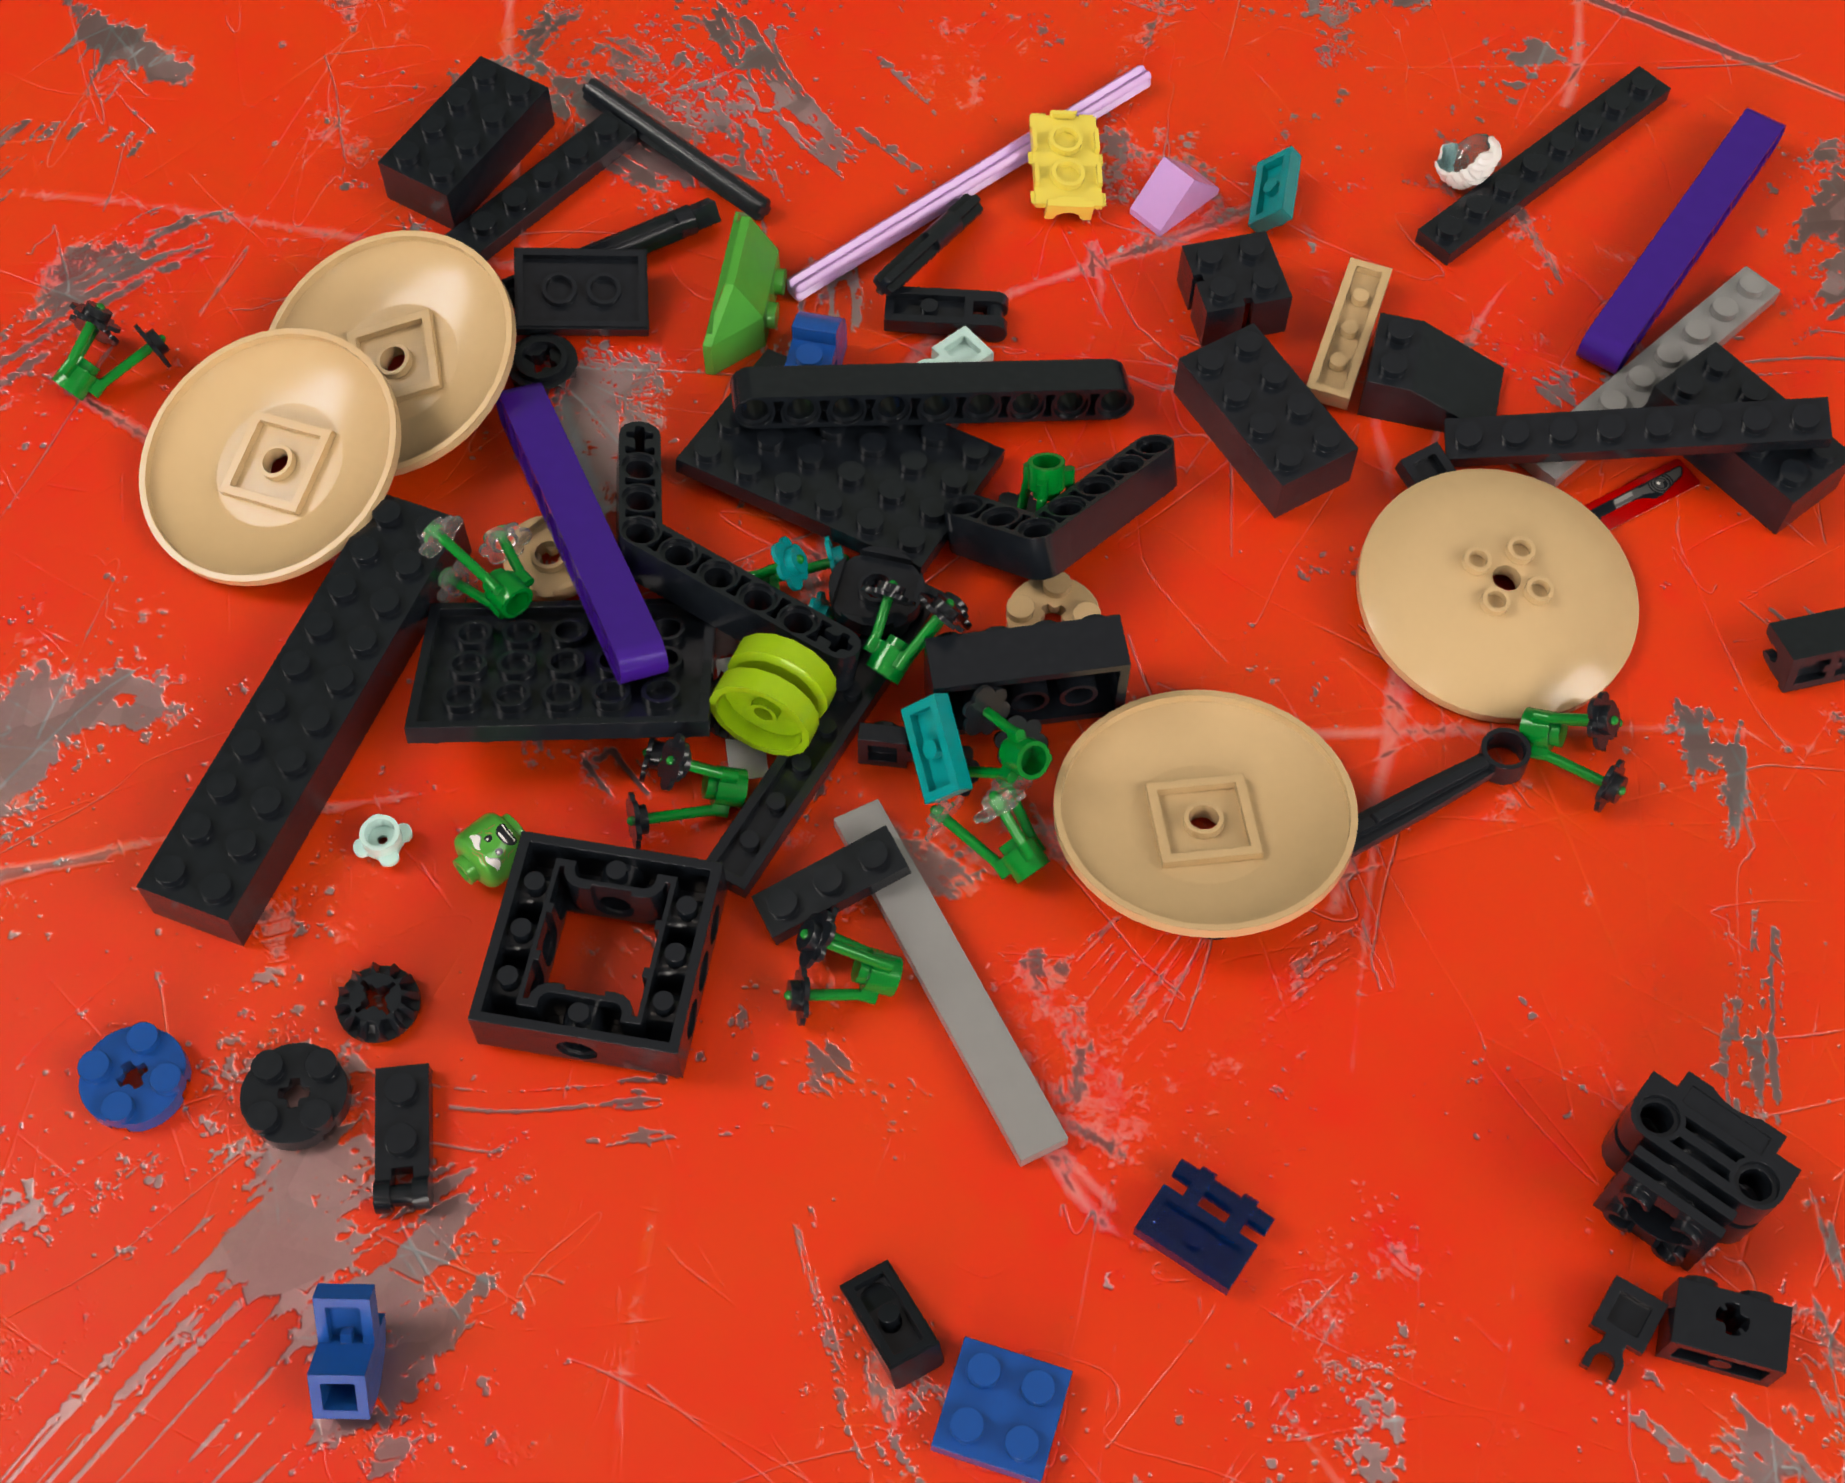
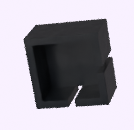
[1177,231,1292,347]

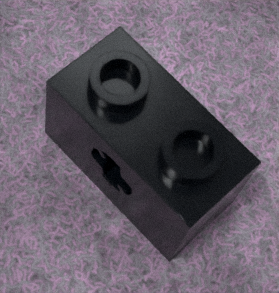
[1655,1275,1793,1387]

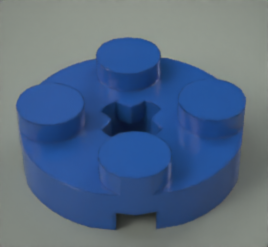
[77,1022,192,1132]

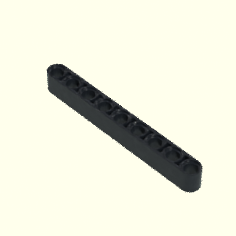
[730,359,1134,429]

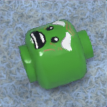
[452,813,524,887]

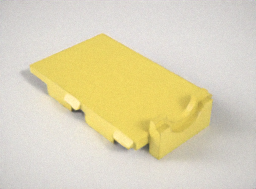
[1028,110,1107,220]

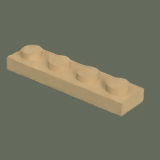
[1306,257,1393,410]

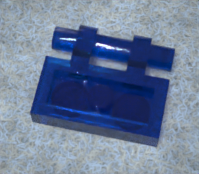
[1133,1158,1275,1296]

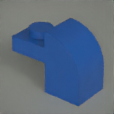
[784,311,847,366]
[307,1283,386,1420]

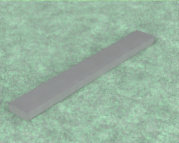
[833,799,1068,1167]

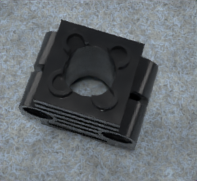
[1593,1071,1801,1272]

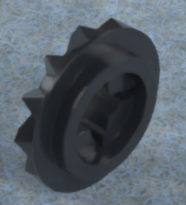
[509,333,579,395]
[335,962,421,1043]

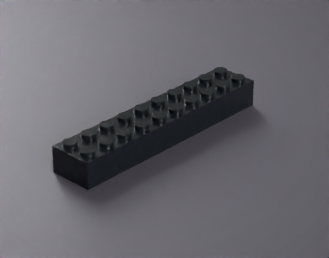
[136,494,472,946]

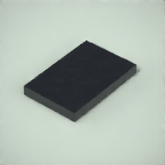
[514,248,649,336]

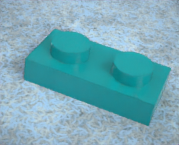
[1248,146,1302,233]
[900,693,973,805]

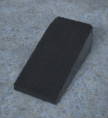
[839,1259,944,1389]

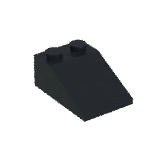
[1357,313,1504,433]

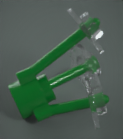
[418,515,535,619]
[924,776,1050,884]

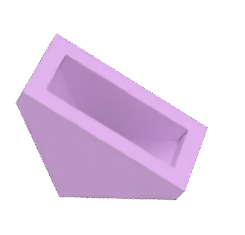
[1129,156,1219,237]

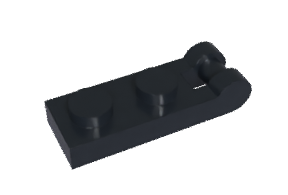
[884,286,1009,343]
[373,1063,434,1214]

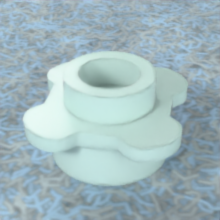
[353,814,413,867]

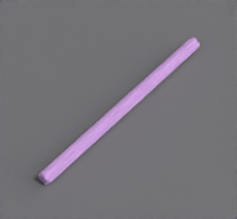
[786,65,1152,301]

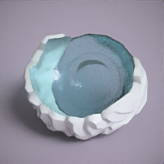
[1434,134,1502,190]

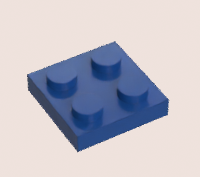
[931,1337,1073,1483]

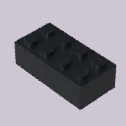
[378,56,555,229]
[1174,323,1358,518]
[1645,342,1845,535]
[924,614,1131,735]

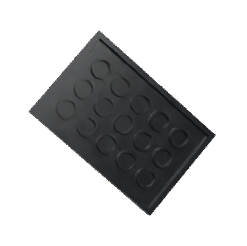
[676,349,1005,576]
[404,598,716,744]

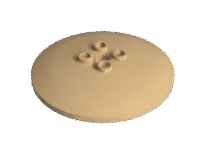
[269,230,517,476]
[139,328,401,586]
[1356,468,1639,724]
[1053,690,1358,938]

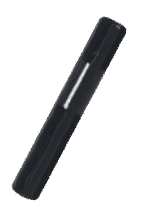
[873,194,983,296]

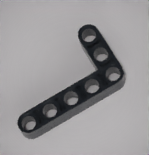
[943,434,1177,580]

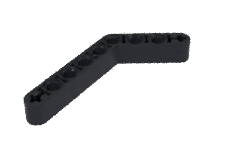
[616,421,861,692]

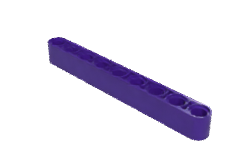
[1576,108,1786,375]
[496,382,669,685]

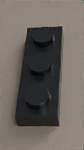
[751,825,911,945]

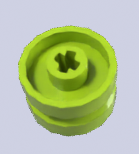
[709,633,837,756]

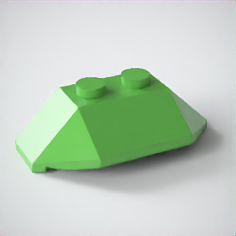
[702,211,787,375]

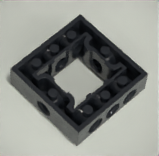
[468,831,728,1078]

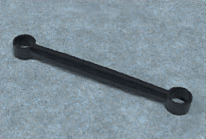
[1208,728,1531,940]

